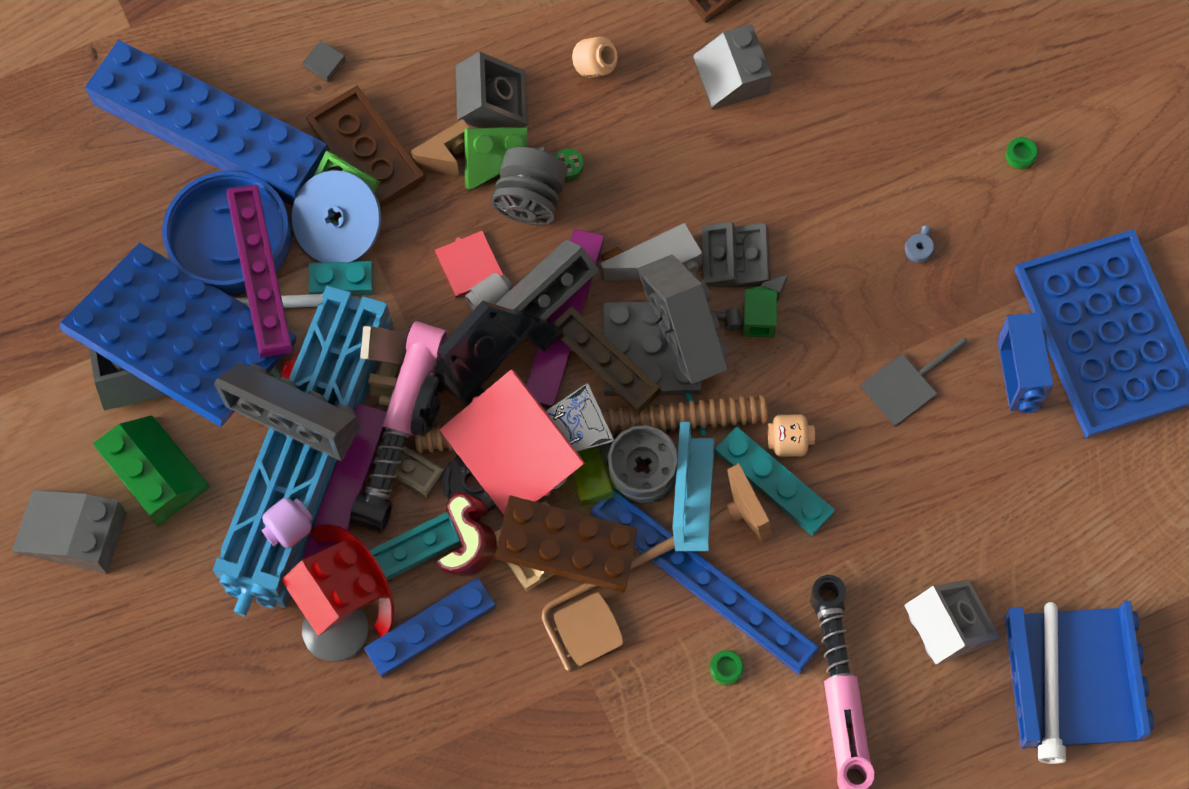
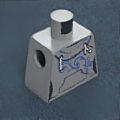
[546,384,614,452]

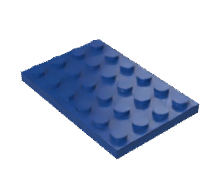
[1014,229,1189,439]
[60,242,297,427]

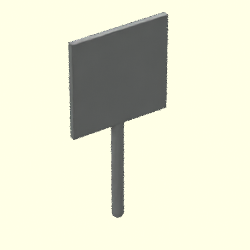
[860,338,967,427]

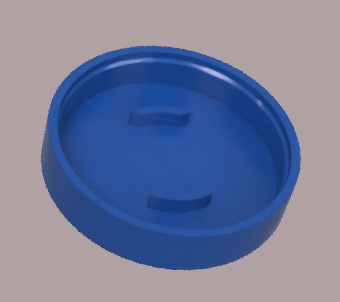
[162,171,292,295]

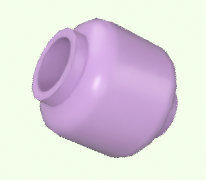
[261,498,313,548]

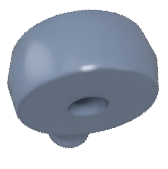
[905,226,934,263]

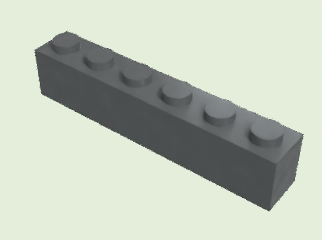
[434,239,599,399]

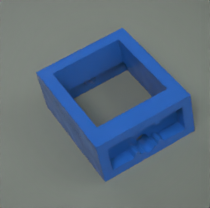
[997,312,1053,414]

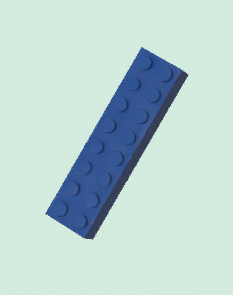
[85,40,329,206]

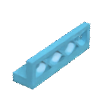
[673,422,715,551]

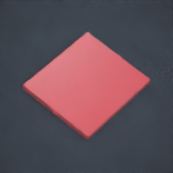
[439,369,585,514]

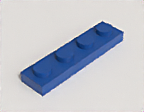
[364,577,496,678]

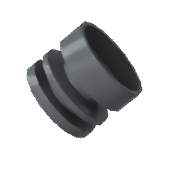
[491,147,568,225]
[608,425,678,505]

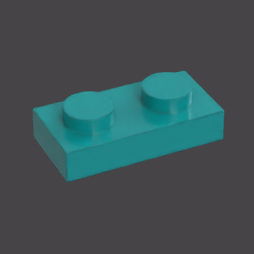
[309,261,373,295]

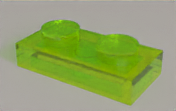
[573,446,614,506]

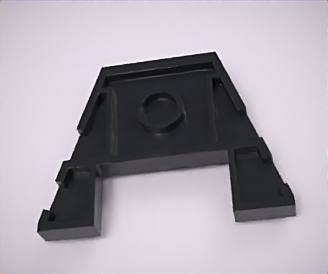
[438,301,563,407]

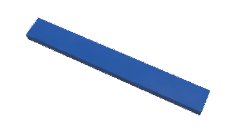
[590,487,820,675]

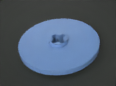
[292,170,381,263]

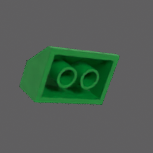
[92,415,210,527]

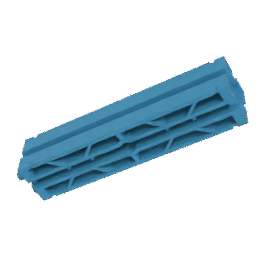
[213,285,394,617]

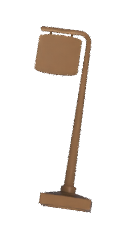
[542,464,773,672]

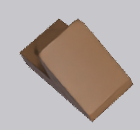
[411,119,469,176]

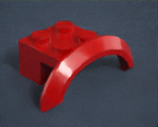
[281,524,394,637]

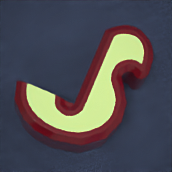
[436,492,497,577]

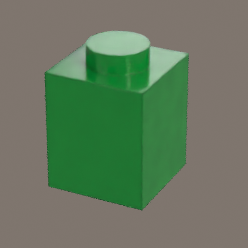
[743,286,777,338]

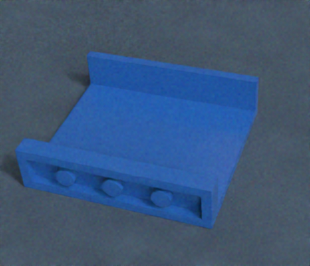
[1004,600,1154,749]

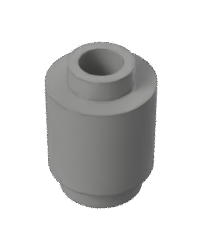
[465,272,513,311]

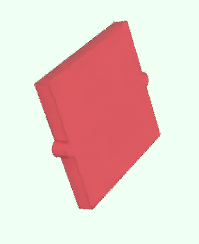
[435,231,503,298]

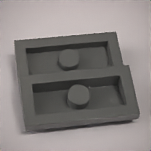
[702,222,771,287]

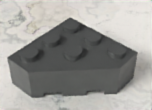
[637,254,728,384]

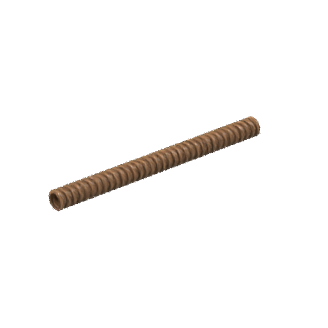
[415,395,768,454]

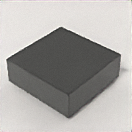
[302,40,346,82]

